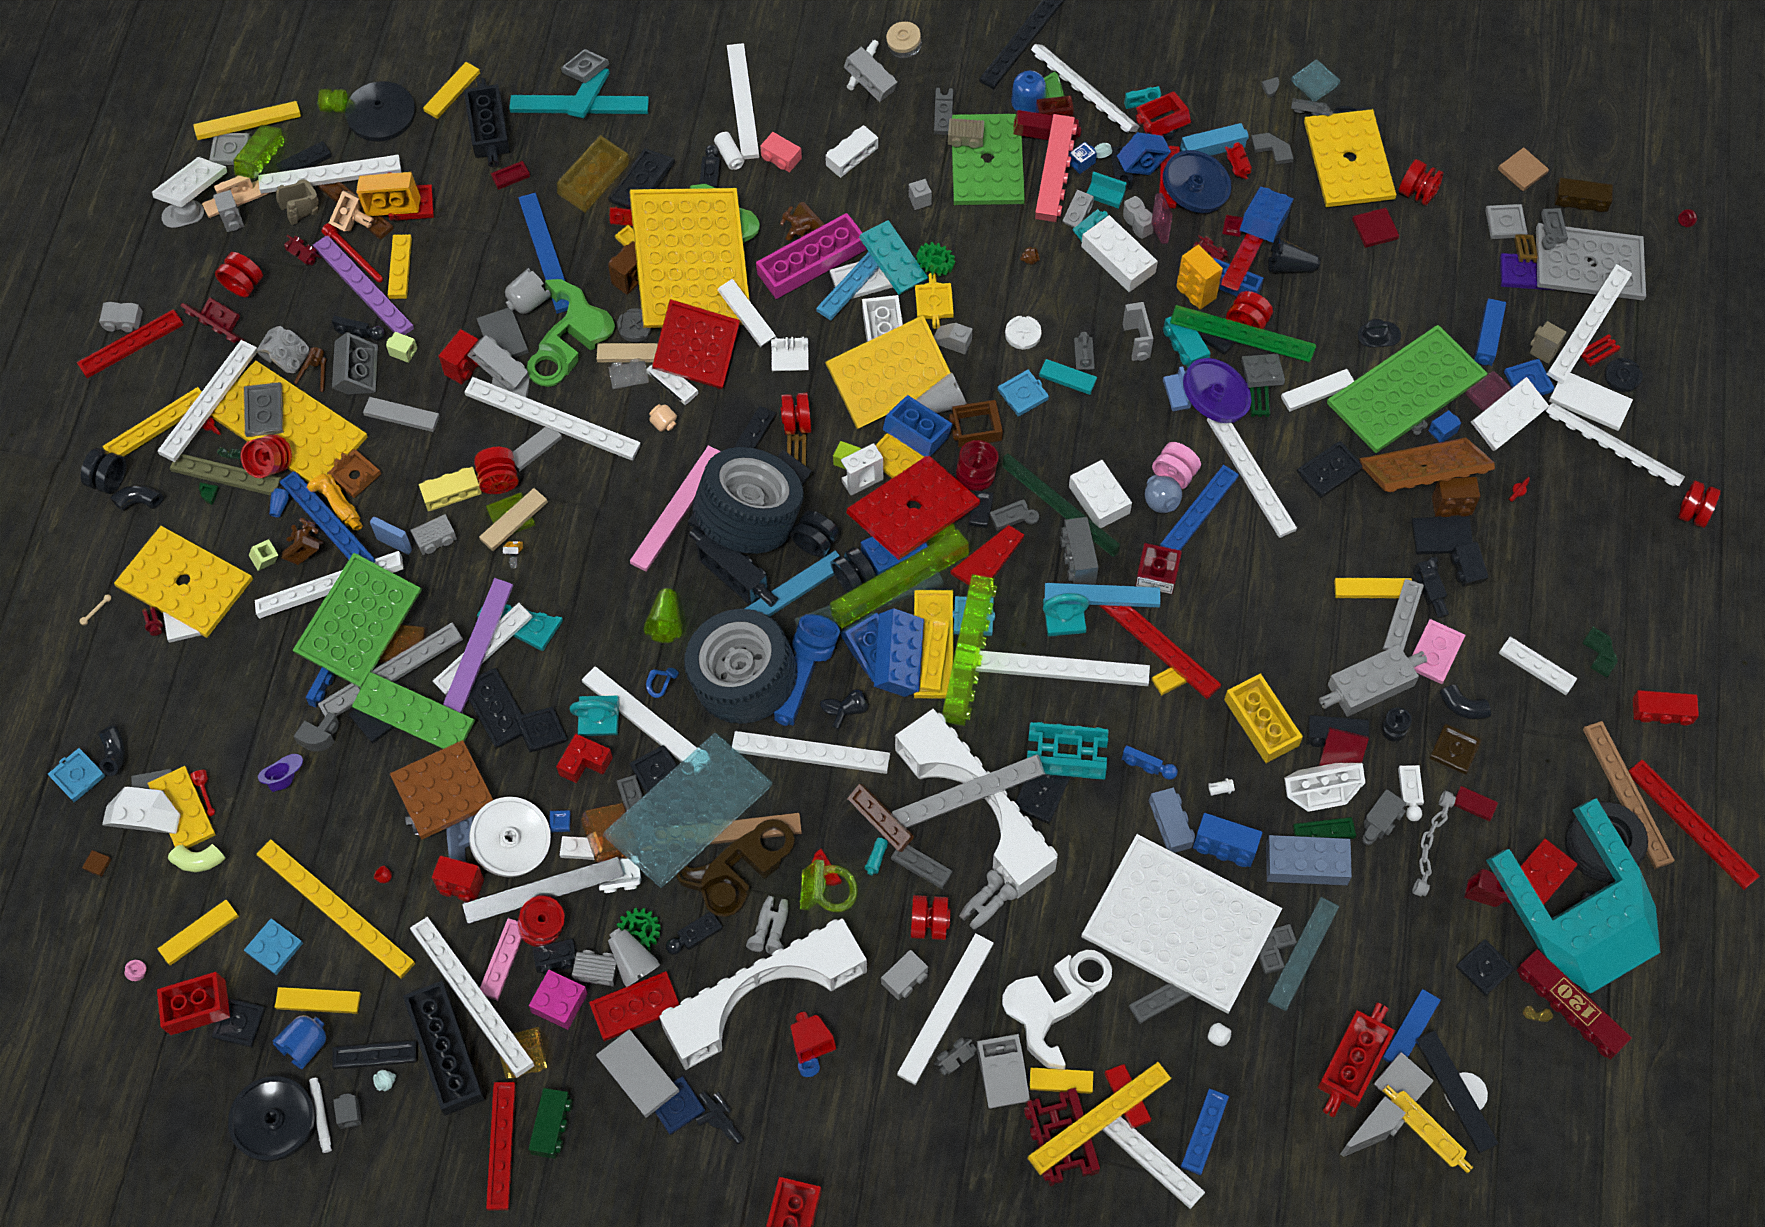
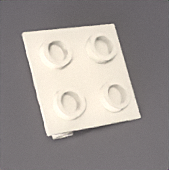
[771,337,808,371]

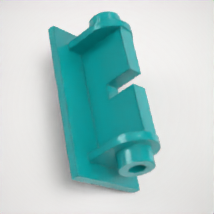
[1072,209,1108,242]

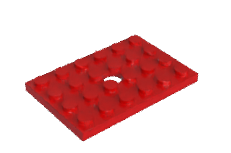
[846,456,980,560]

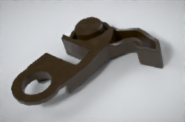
[667,819,795,917]

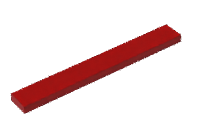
[1099,605,1221,699]
[1628,759,1760,890]

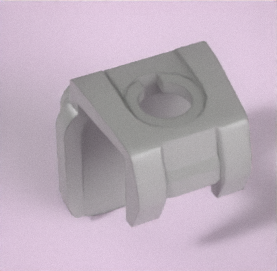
[256,326,309,373]

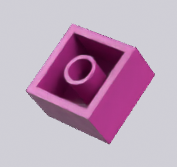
[529,970,588,1030]

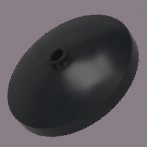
[345,81,416,142]
[228,1076,315,1162]

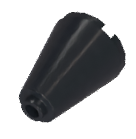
[1268,237,1320,273]

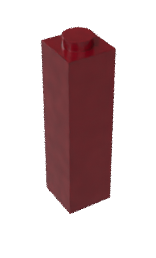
[1013,110,1081,143]

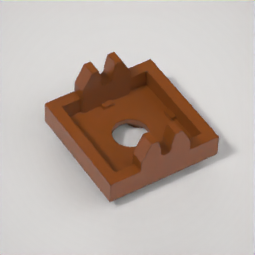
[327,449,381,498]

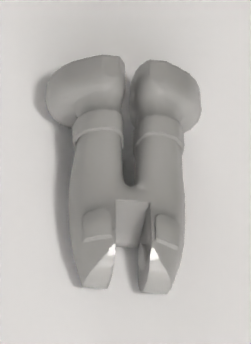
[959,870,1018,929]
[746,896,788,955]

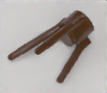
[294,347,327,392]

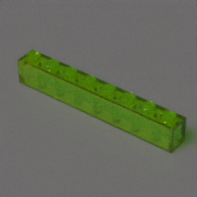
[830,530,969,629]
[942,574,997,726]

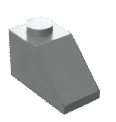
[934,323,972,354]

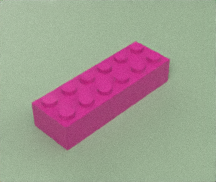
[756,213,866,299]

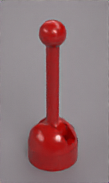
[190,770,215,816]

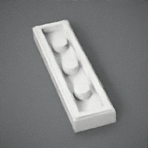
[717,279,776,347]
[1281,369,1354,412]
[1499,637,1577,695]

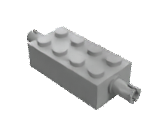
[1319,645,1427,717]

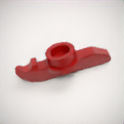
[202,417,220,435]
[1509,477,1530,501]

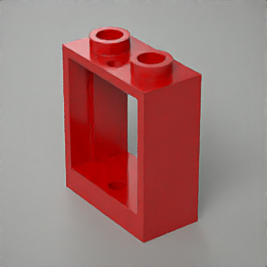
[1136,91,1191,135]

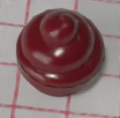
[1678,209,1697,227]

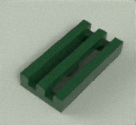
[1249,386,1270,417]

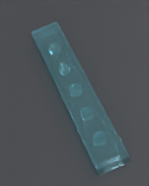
[1268,897,1339,1011]

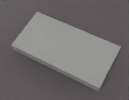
[596,1029,679,1118]

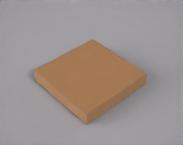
[1498,147,1549,191]

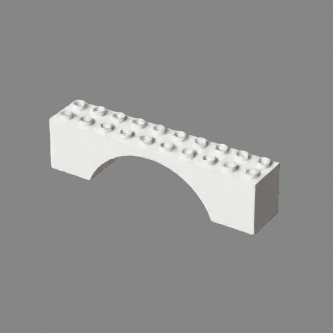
[895,709,1057,899]
[659,918,867,1070]

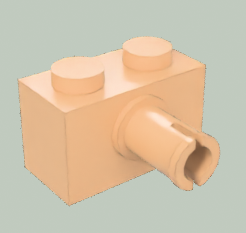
[329,191,374,231]

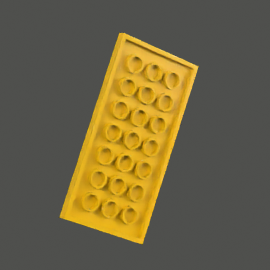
[210,361,368,483]

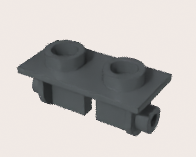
[1074,332,1095,370]
[933,1038,977,1075]

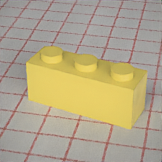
[419,467,482,512]

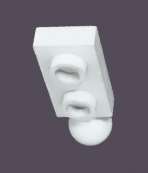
[1398,765,1424,821]

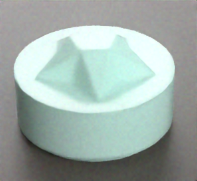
[1094,143,1112,158]

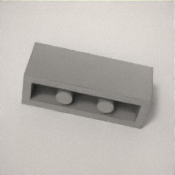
[844,47,897,102]
[468,335,528,391]

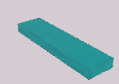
[567,68,609,118]

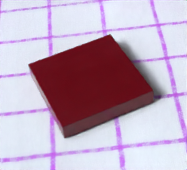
[1352,208,1399,248]
[1319,727,1369,766]

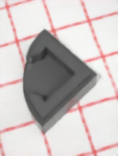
[1261,77,1279,98]

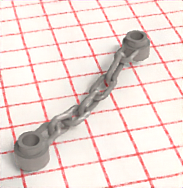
[1412,790,1456,897]

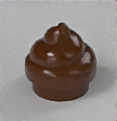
[1020,247,1039,265]

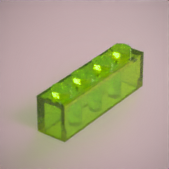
[233,125,284,179]

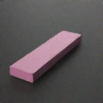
[479,918,523,1001]

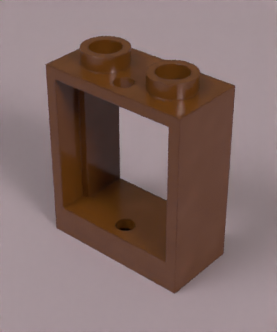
[949,400,1003,447]

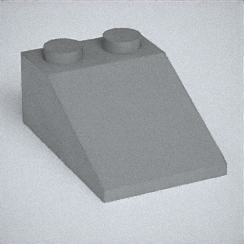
[1340,1097,1406,1157]

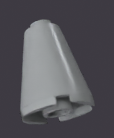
[916,373,966,413]
[608,928,660,987]

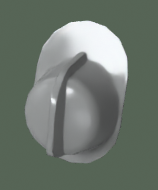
[162,199,204,228]

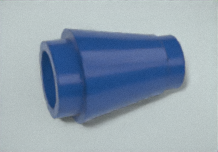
[269,488,290,518]

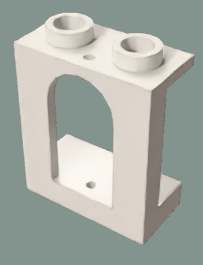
[841,443,883,495]

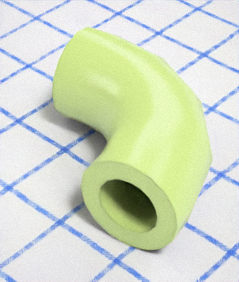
[168,844,225,872]

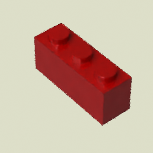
[1633,690,1699,725]

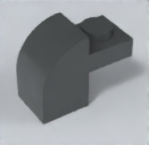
[293,712,339,752]

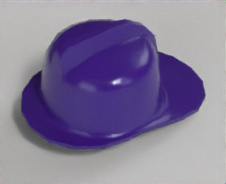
[258,754,303,792]

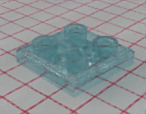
[1291,59,1341,102]

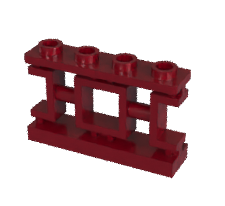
[1024,1088,1100,1186]

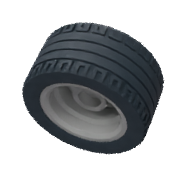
[693,447,804,554]
[684,609,798,724]

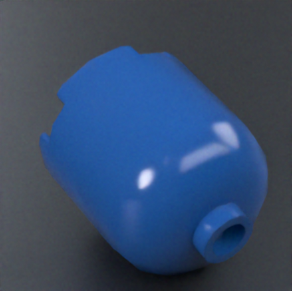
[1011,70,1046,113]
[273,1015,326,1069]

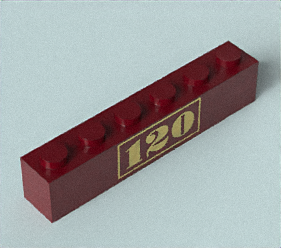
[1517,949,1632,1060]

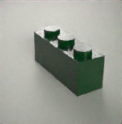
[528,1088,572,1159]

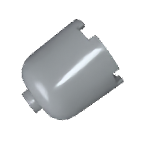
[505,268,551,314]

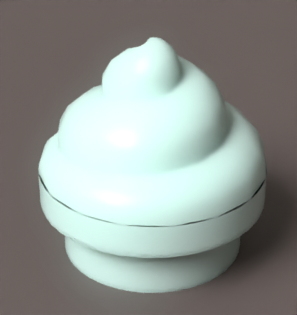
[373,1070,396,1091]

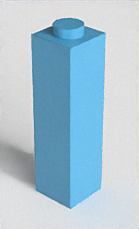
[1180,123,1249,156]

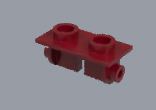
[284,235,321,265]
[1193,235,1230,262]

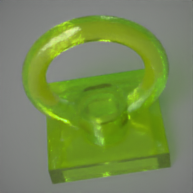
[800,859,858,912]

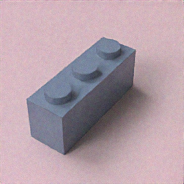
[1149,787,1195,853]

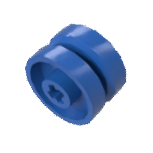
[792,614,840,661]

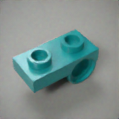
[1124,86,1161,109]

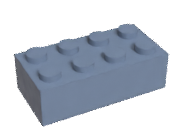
[1266,835,1351,885]

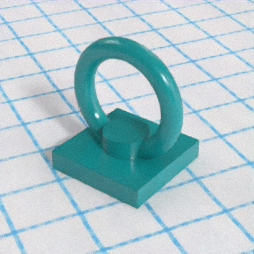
[1043,593,1089,636]
[569,695,619,736]

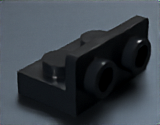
[532,939,576,974]

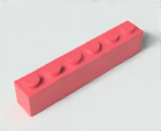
[1035,114,1077,222]

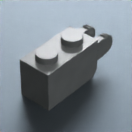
[1362,789,1407,846]

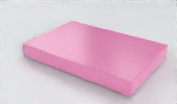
[1413,619,1465,684]

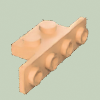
[202,173,272,218]

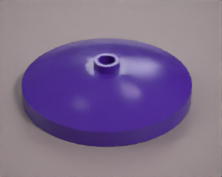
[1183,358,1251,423]

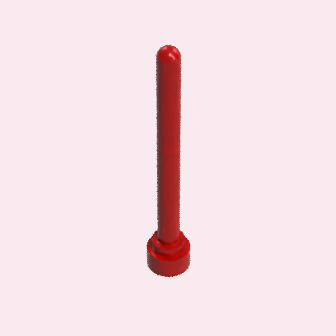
[322,223,383,283]

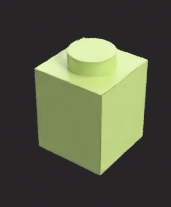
[386,332,417,363]
[249,539,278,571]

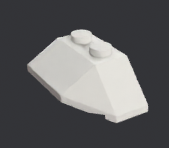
[1284,763,1365,812]
[102,787,180,834]

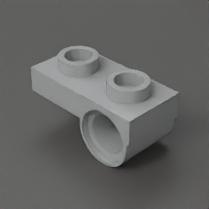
[1062,190,1094,228]

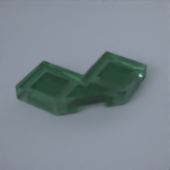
[1582,627,1618,678]

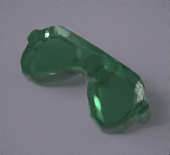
[217,447,241,459]

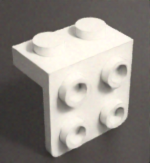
[599,856,641,893]

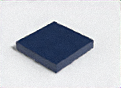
[654,1076,705,1135]

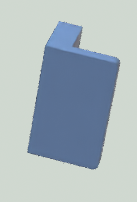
[1163,366,1191,411]

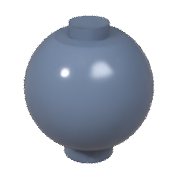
[1145,475,1182,513]

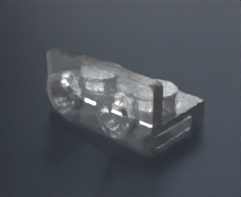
[608,358,649,389]

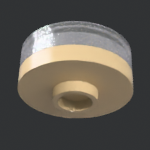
[886,22,922,58]

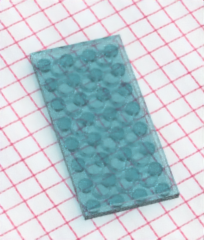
[603,733,772,888]

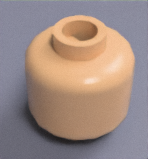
[649,404,677,432]

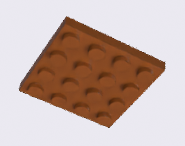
[390,740,493,840]

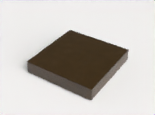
[1429,724,1482,775]

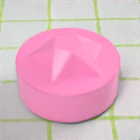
[124,960,146,981]

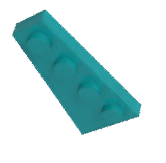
[477,604,563,651]

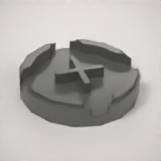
[617,308,653,342]

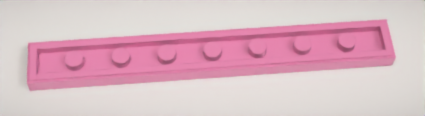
[630,445,721,572]

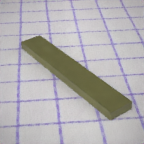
[170,454,282,495]

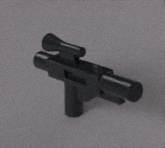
[696,1091,744,1145]

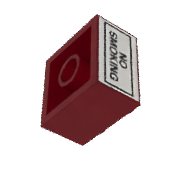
[1135,543,1182,594]

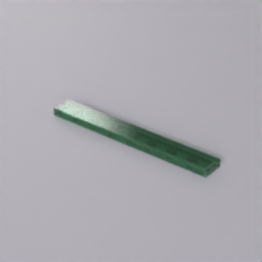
[1002,453,1120,557]

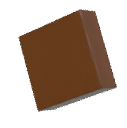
[82,850,112,877]

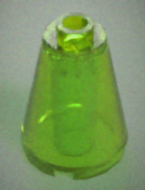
[644,588,682,643]

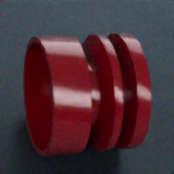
[956,440,999,491]

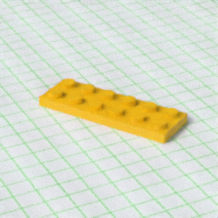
[914,590,953,698]

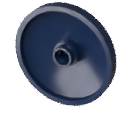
[1163,150,1231,213]

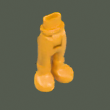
[307,474,363,530]

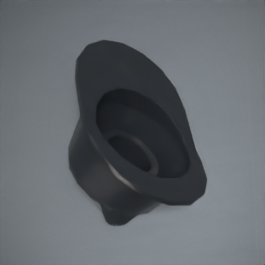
[1358,319,1401,347]

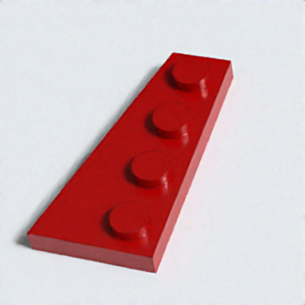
[950,525,1024,593]

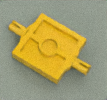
[915,273,954,329]

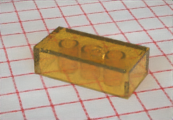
[557,135,628,212]

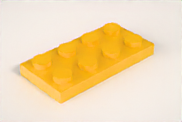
[148,766,216,849]

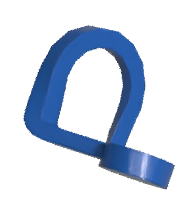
[646,668,679,698]

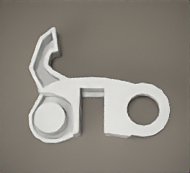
[1002,950,1112,1070]

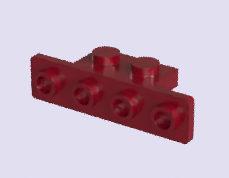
[181,297,245,343]

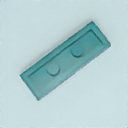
[1039,359,1097,395]

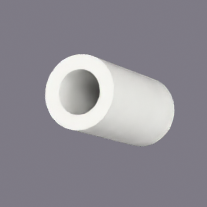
[714,132,744,170]

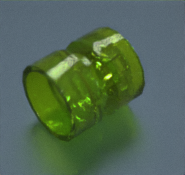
[318,89,348,112]

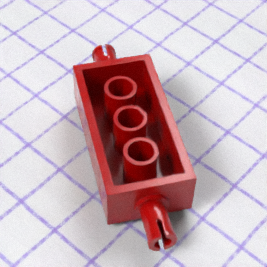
[1318,1003,1395,1117]

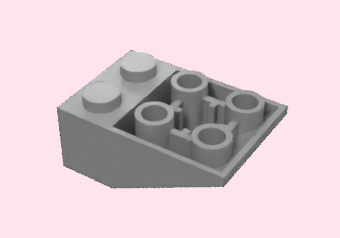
[977,1034,1030,1109]

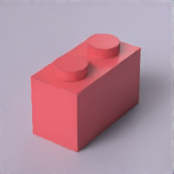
[760,132,802,173]

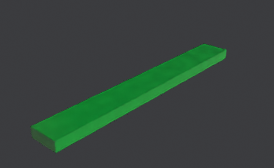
[1170,305,1316,362]

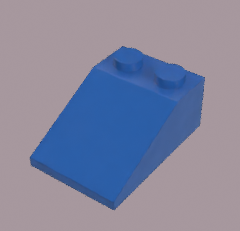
[840,613,879,682]

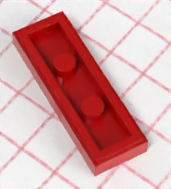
[1105,1064,1151,1129]

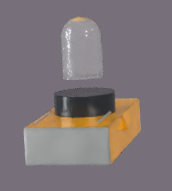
[503,541,523,569]

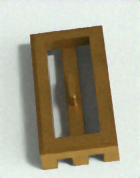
[1514,234,1538,263]
[787,434,806,466]

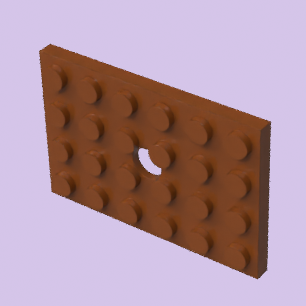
[1359,438,1495,492]

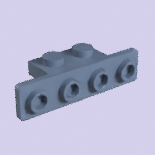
[446,815,476,862]

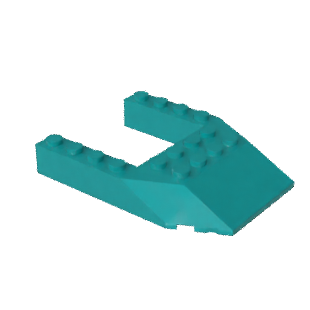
[1486,798,1660,994]

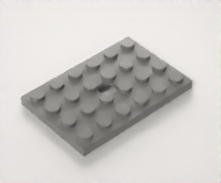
[1536,223,1646,300]

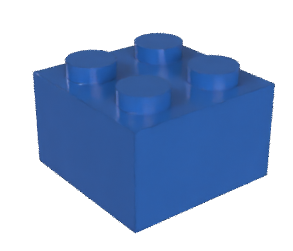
[1117,132,1171,175]

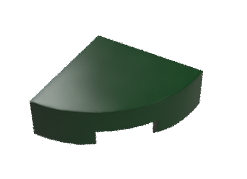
[199,482,219,505]

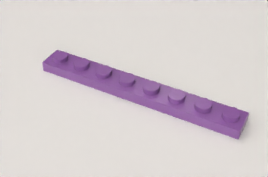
[313,235,414,335]

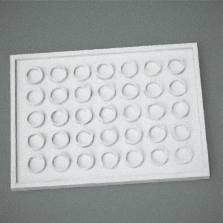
[1081,834,1282,1014]

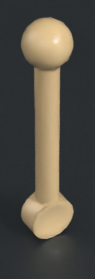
[80,595,111,626]

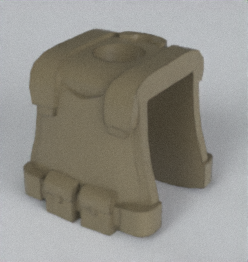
[276,179,319,225]

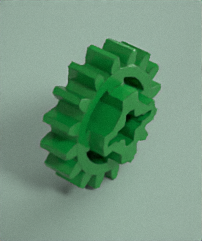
[916,242,955,276]
[617,908,661,950]

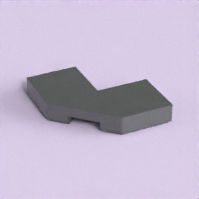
[1251,133,1293,164]
[1258,924,1297,975]

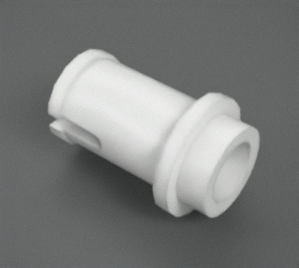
[1208,778,1235,796]

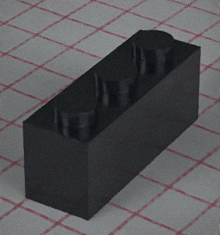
[1306,715,1369,747]

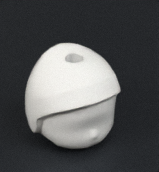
[1208,1023,1231,1046]

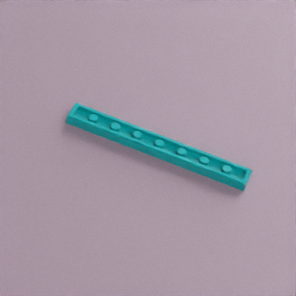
[510,95,649,114]

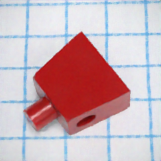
[791,1012,836,1064]

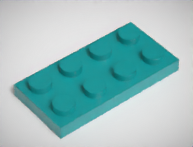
[859,220,928,295]

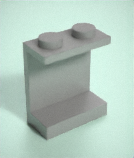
[1123,302,1153,361]

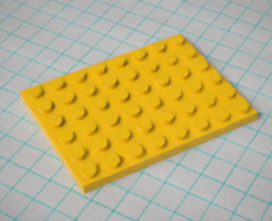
[630,188,749,328]

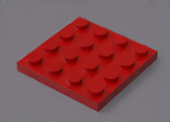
[651,299,740,389]

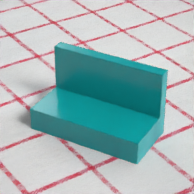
[1087,172,1127,209]

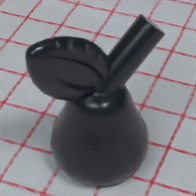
[820,689,869,730]

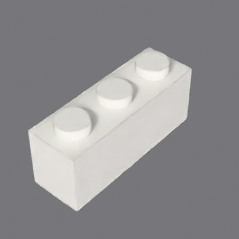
[826,125,878,178]

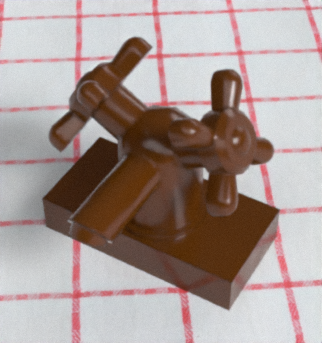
[780,202,825,241]
[282,517,324,565]

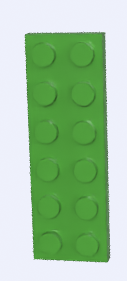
[352,672,475,749]

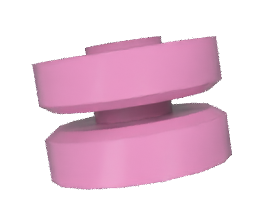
[1152,442,1201,489]

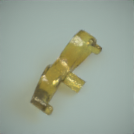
[1523,1006,1553,1022]

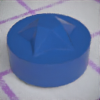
[798,1058,820,1077]

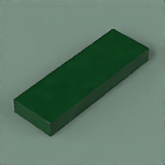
[1292,817,1356,839]

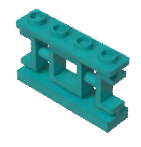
[1027,722,1109,780]

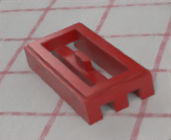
[1581,334,1621,367]

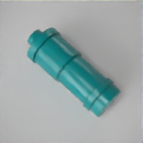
[865,838,888,875]

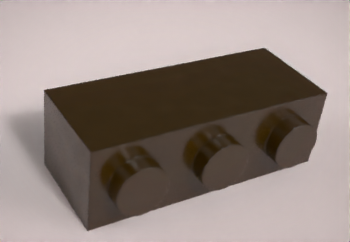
[1554,178,1613,212]

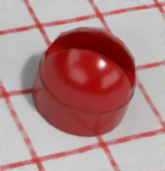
[374,866,392,883]

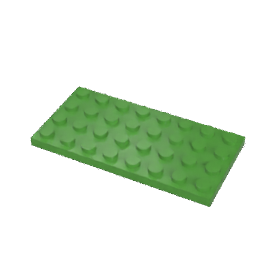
[1327,325,1488,453]

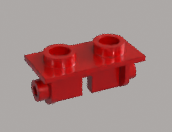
[1225,142,1252,180]
[610,206,633,226]

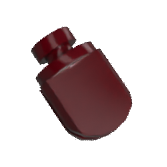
[142,606,163,636]

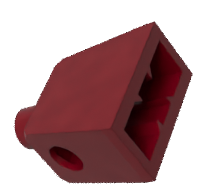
[1464,869,1512,907]

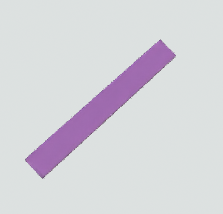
[443,578,513,714]

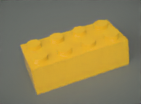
[1224,673,1303,763]

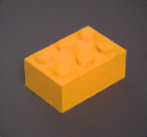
[356,172,420,216]
[1177,244,1223,310]

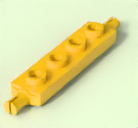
[1382,1084,1473,1173]

